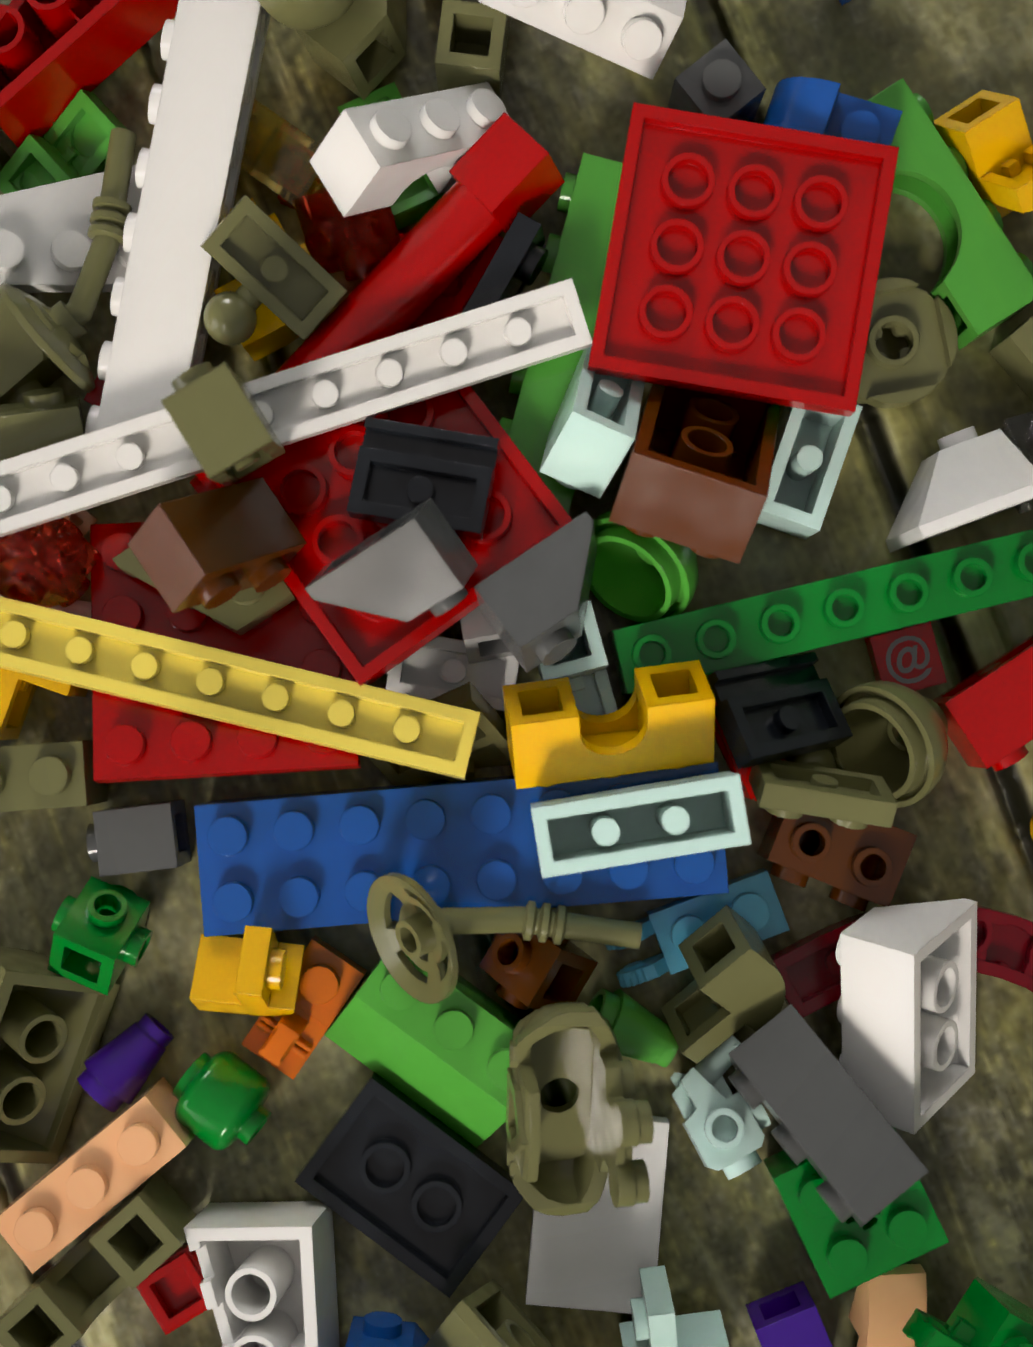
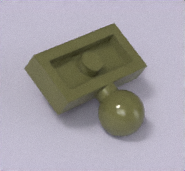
[200,195,347,346]
[749,748,898,830]

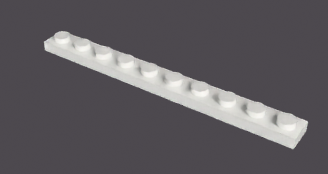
[0,278,592,537]

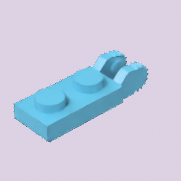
[605,868,790,988]

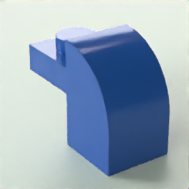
[763,77,903,146]

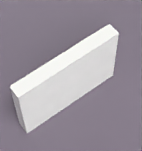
[526,1116,670,1314]

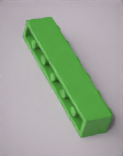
[499,153,623,514]

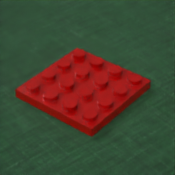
[588,102,899,417]
[212,324,572,686]
[90,522,361,783]

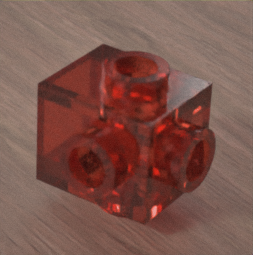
[292,188,401,281]
[0,517,101,608]

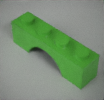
[867,78,1033,350]

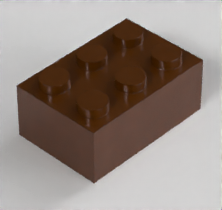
[609,383,781,564]

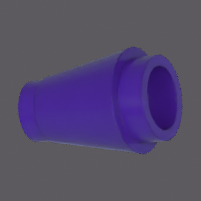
[77,1013,174,1112]

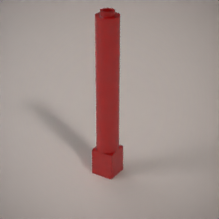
[190,112,565,493]

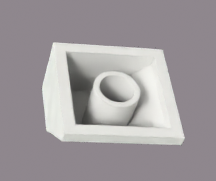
[886,426,1033,553]

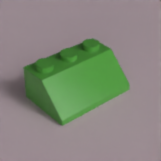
[324,953,520,1148]

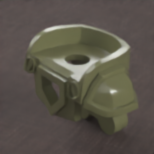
[506,1001,654,1216]

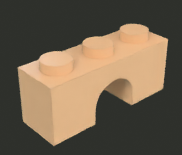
[0,1076,195,1274]

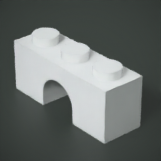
[309,82,510,217]

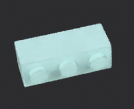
[530,771,751,878]

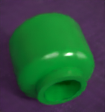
[172,1051,272,1150]

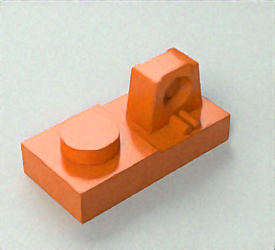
[241,935,367,1080]

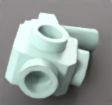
[670,1035,771,1180]

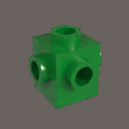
[48,876,153,996]

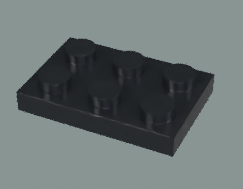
[295,1072,523,1298]

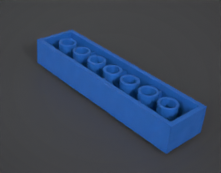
[194,761,729,937]

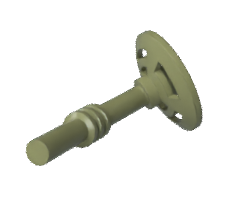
[0,127,137,393]
[367,872,642,1004]

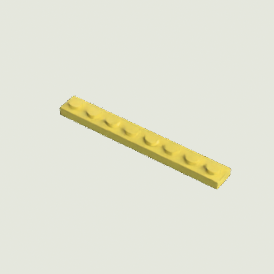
[0,596,481,780]

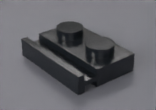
[462,212,548,313]
[346,417,501,540]
[707,652,853,769]

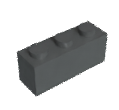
[728,1004,929,1227]

